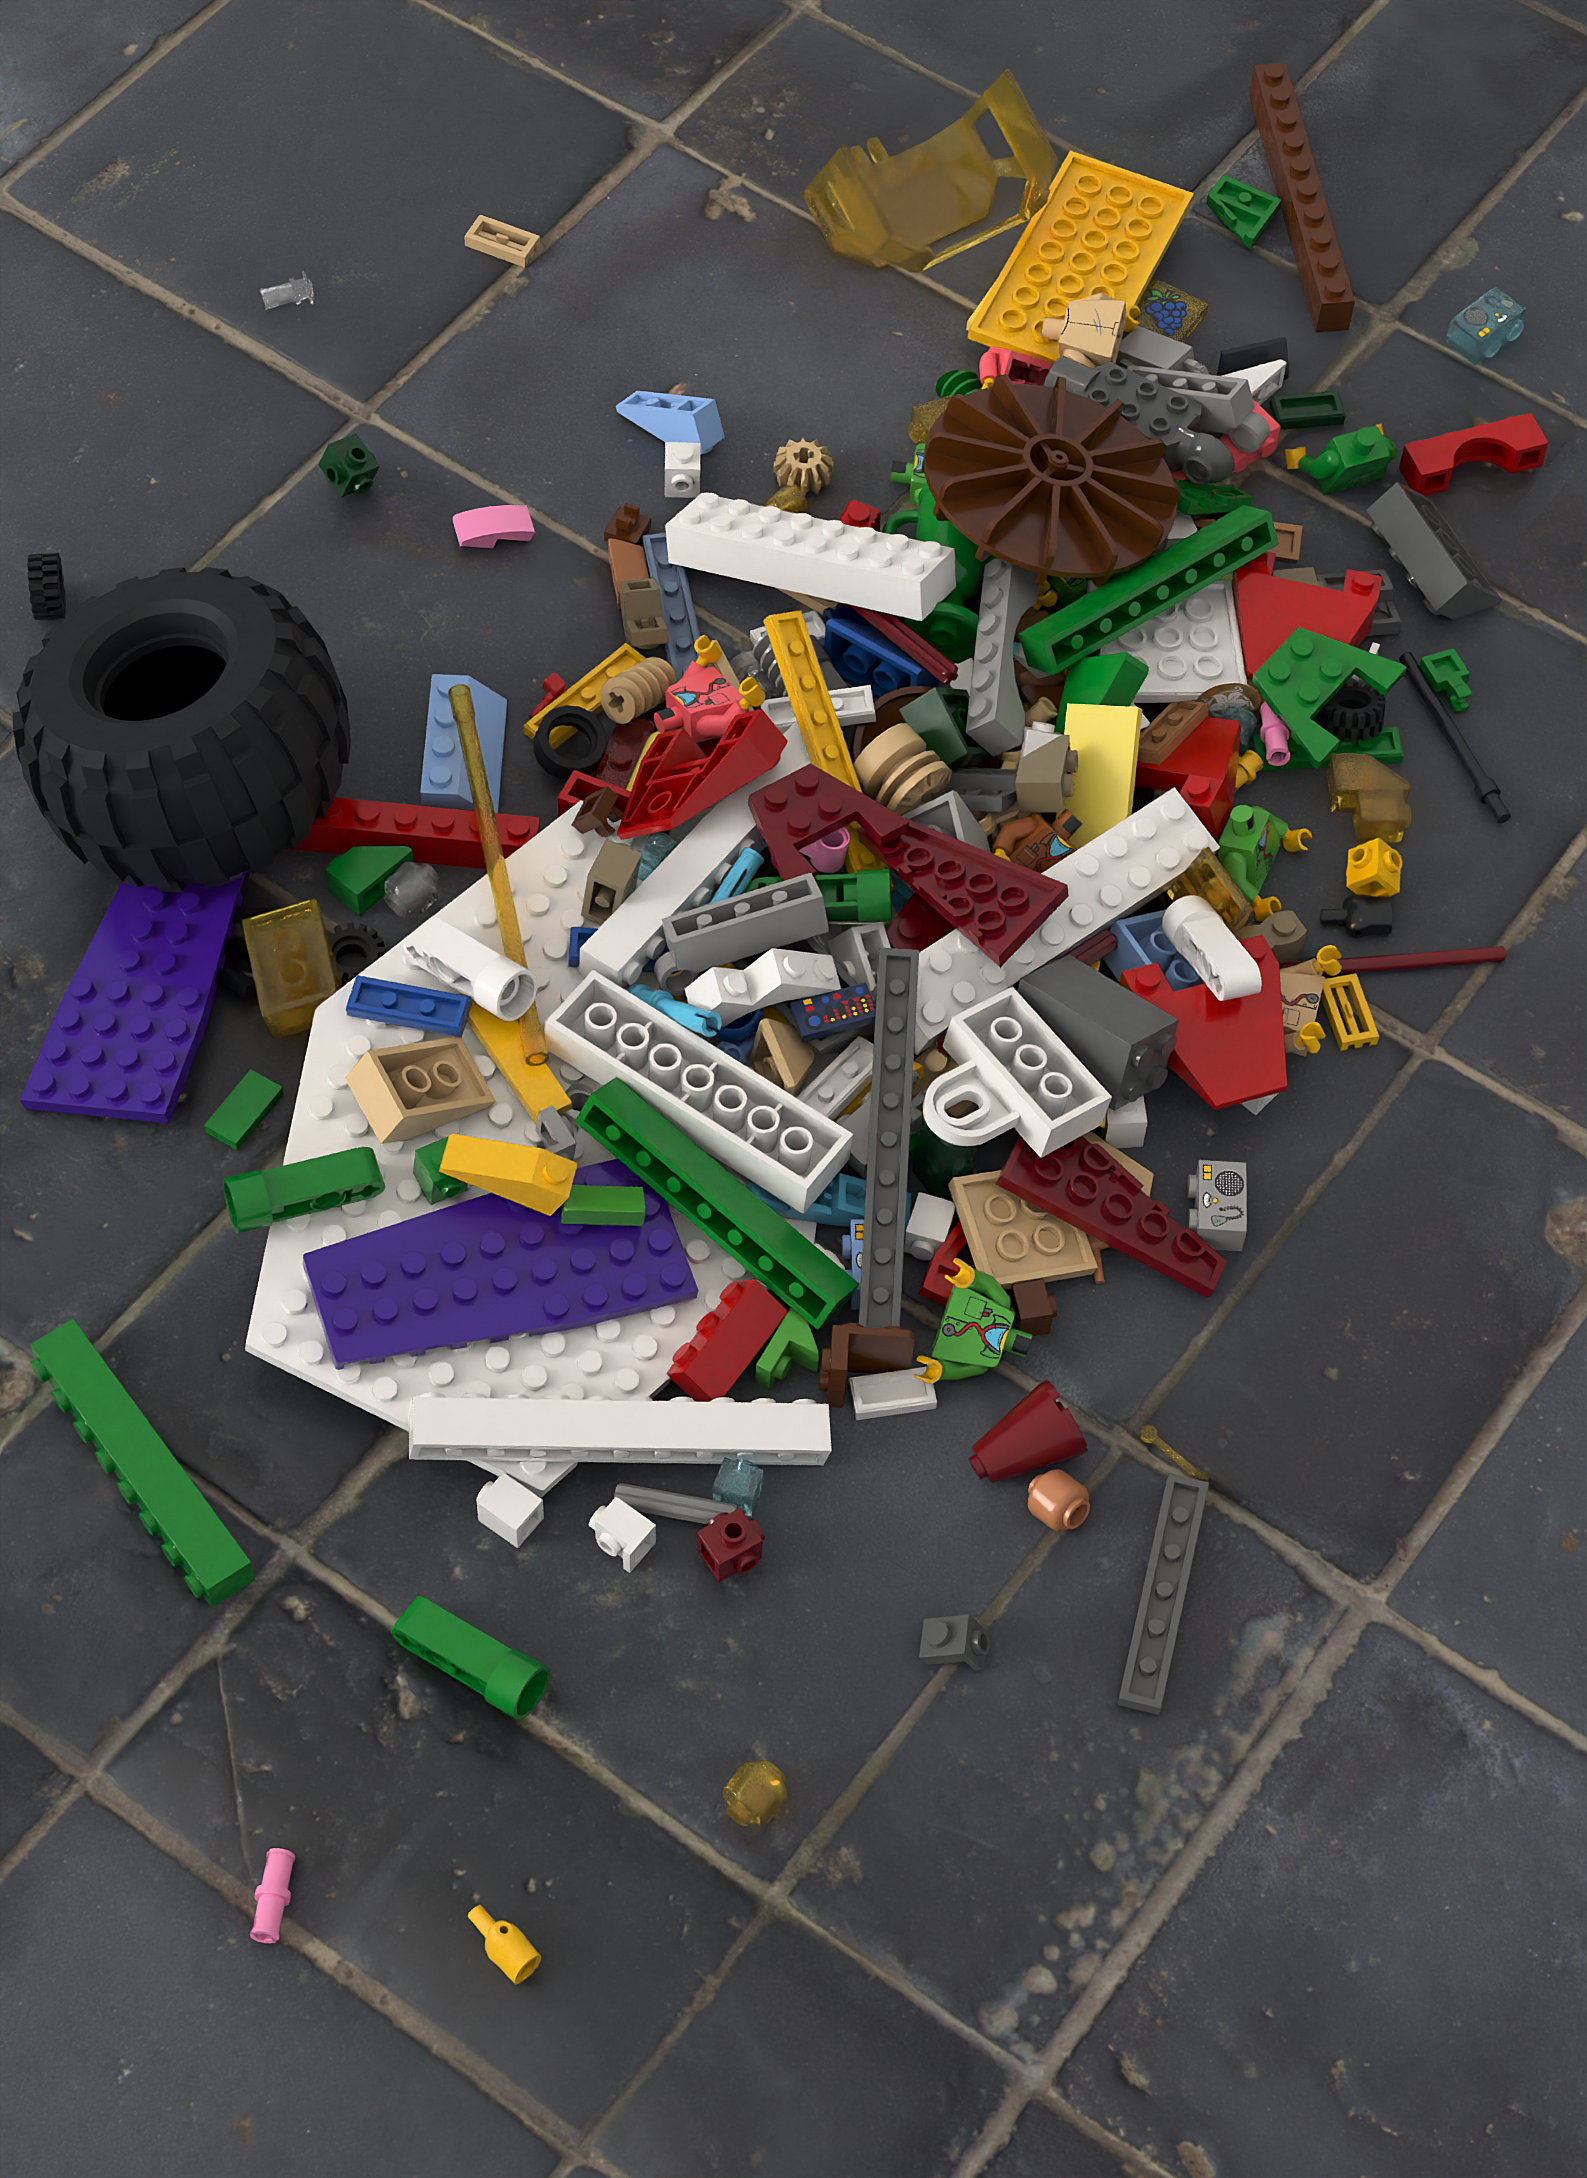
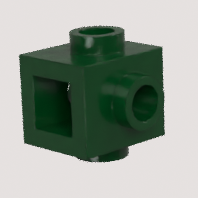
[318,434,380,497]

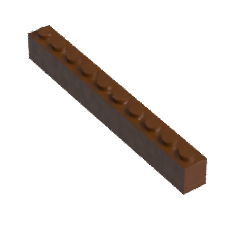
[1249,63,1355,332]

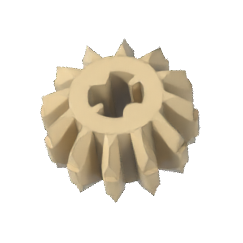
[773,437,833,497]

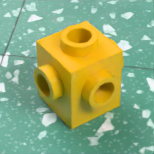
[1346,838,1402,896]

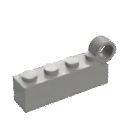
[1127,365,1270,453]
[654,873,829,996]

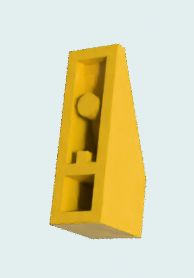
[439,1133,578,1216]

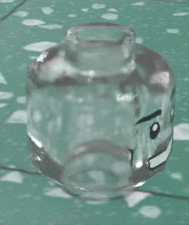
[383,861,440,918]

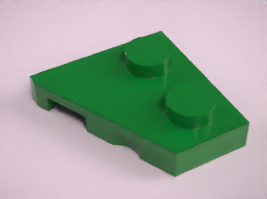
[1206,174,1282,248]

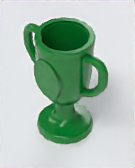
[882,481,998,664]

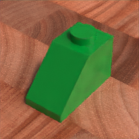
[326,846,414,917]

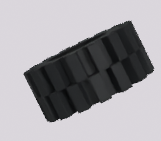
[27,553,66,620]
[1317,682,1386,742]
[316,923,386,993]

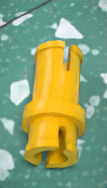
[1235,750,1264,792]

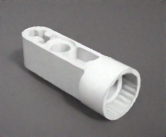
[1162,895,1262,1001]
[402,916,538,1021]

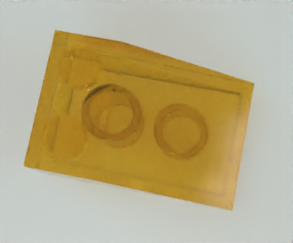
[1167,846,1257,934]
[242,898,343,1039]

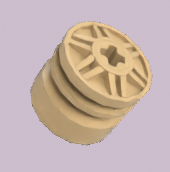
[853,723,952,816]

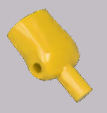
[468,1904,541,1985]

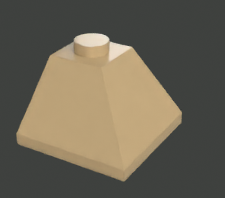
[749,1018,815,1097]

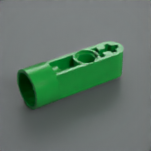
[745,868,892,923]
[223,1147,386,1234]
[390,1596,550,1720]

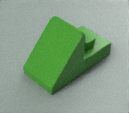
[755,1308,819,1391]

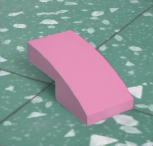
[452,505,535,549]

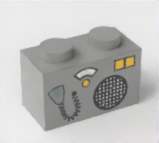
[1187,1160,1247,1251]

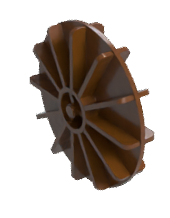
[922,374,1180,587]

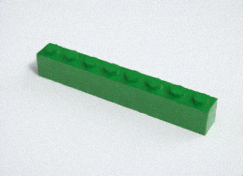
[1018,505,1279,675]
[575,1077,859,1330]
[30,1319,255,1607]

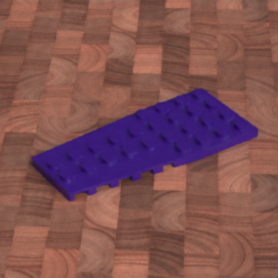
[20,870,251,1123]
[302,1159,699,1370]

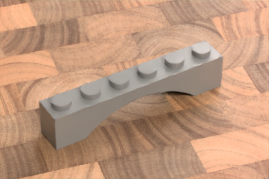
[966,558,1039,756]

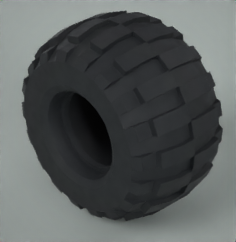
[13,567,351,892]

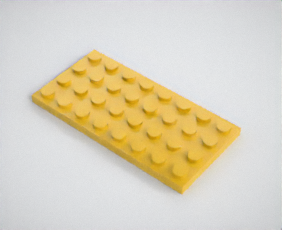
[968,151,1194,364]

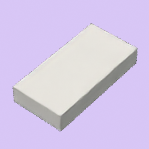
[848,1367,937,1420]

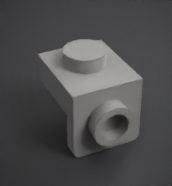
[536,1105,577,1161]

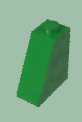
[1055,652,1149,735]

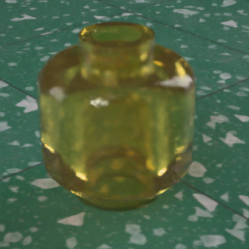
[723,1759,788,1826]

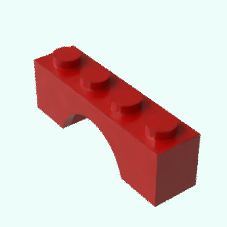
[1399,413,1549,496]

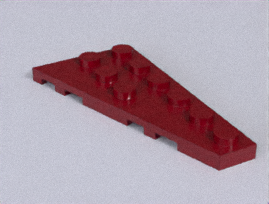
[857,819,1069,968]
[996,1134,1227,1298]

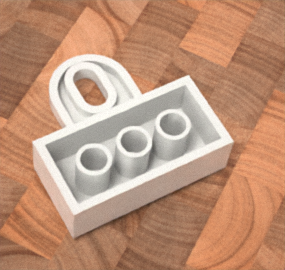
[923,986,1112,1158]

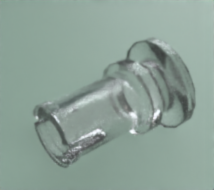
[260,271,314,310]

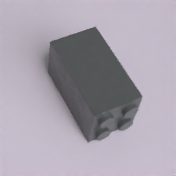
[1018,954,1179,1111]

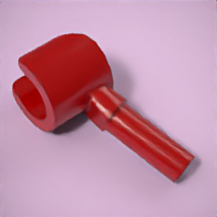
[529,673,567,719]

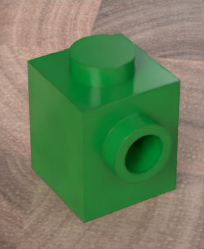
[413,1136,468,1205]

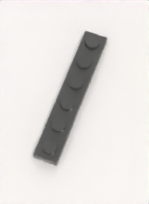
[1117,1473,1209,1715]

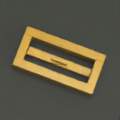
[1321,973,1379,1051]

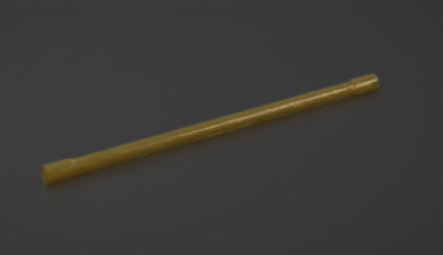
[448,684,549,1066]

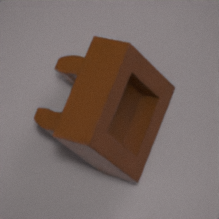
[604,503,651,546]
[571,786,624,838]

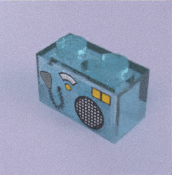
[1445,286,1526,366]

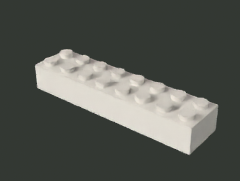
[665,493,956,621]
[544,970,853,1214]

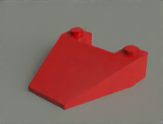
[1232,551,1383,679]
[617,709,788,840]
[1134,716,1241,838]
[1119,934,1287,1110]

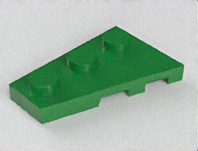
[1173,479,1253,515]

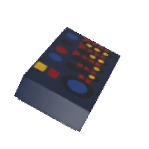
[790,982,876,1043]

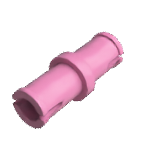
[1259,702,1290,766]
[250,1848,295,1943]

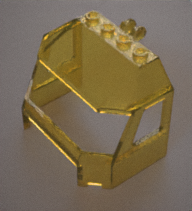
[801,69,1058,273]

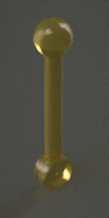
[1140,1425,1209,1482]

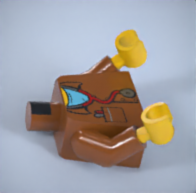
[990,809,1082,874]

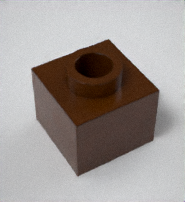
[1010,1279,1057,1336]

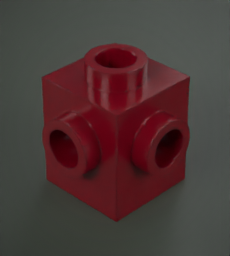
[697,1508,765,1582]

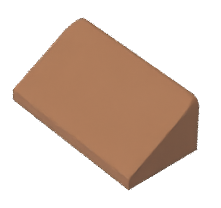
[608,538,649,609]

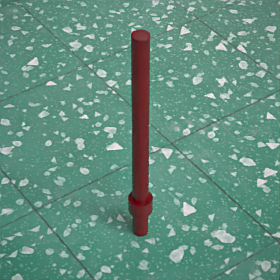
[1279,946,1506,979]

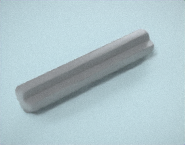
[614,1483,737,1524]

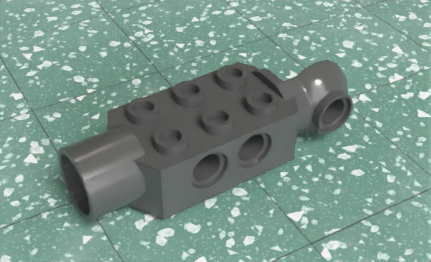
[1044,356,1235,485]

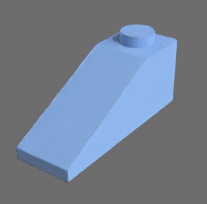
[616,391,725,455]

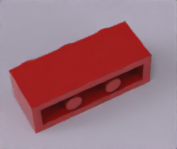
[666,1279,788,1402]

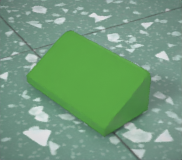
[561,1185,646,1226]

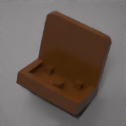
[819,1323,915,1408]

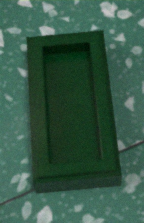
[1269,390,1346,430]

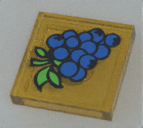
[1134,277,1209,343]

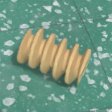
[601,657,677,724]

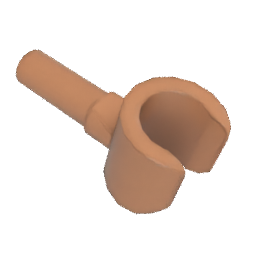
[1086,1233,1110,1285]

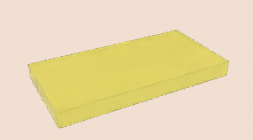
[1056,703,1142,850]

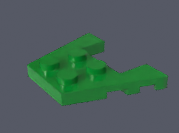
[1252,627,1407,769]

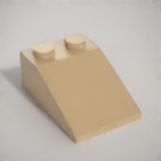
[345,1036,496,1144]

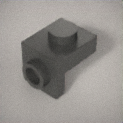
[919,1614,990,1671]

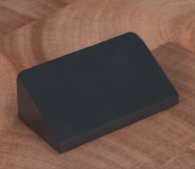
[1217,337,1289,380]

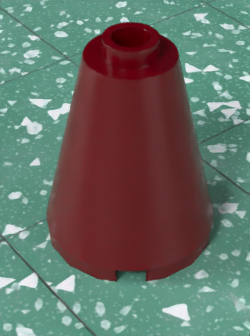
[968,1379,1088,1483]

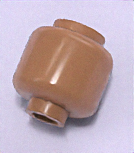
[1028,1469,1090,1532]

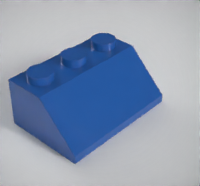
[824,619,939,699]

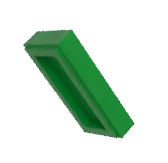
[204,1069,284,1151]

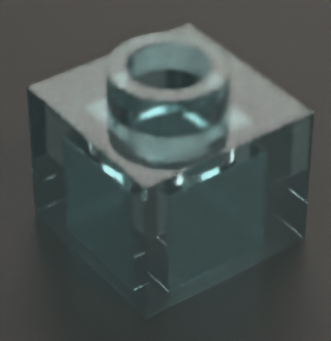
[713,1457,764,1517]

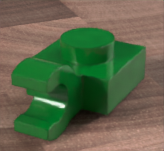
[1419,648,1472,713]

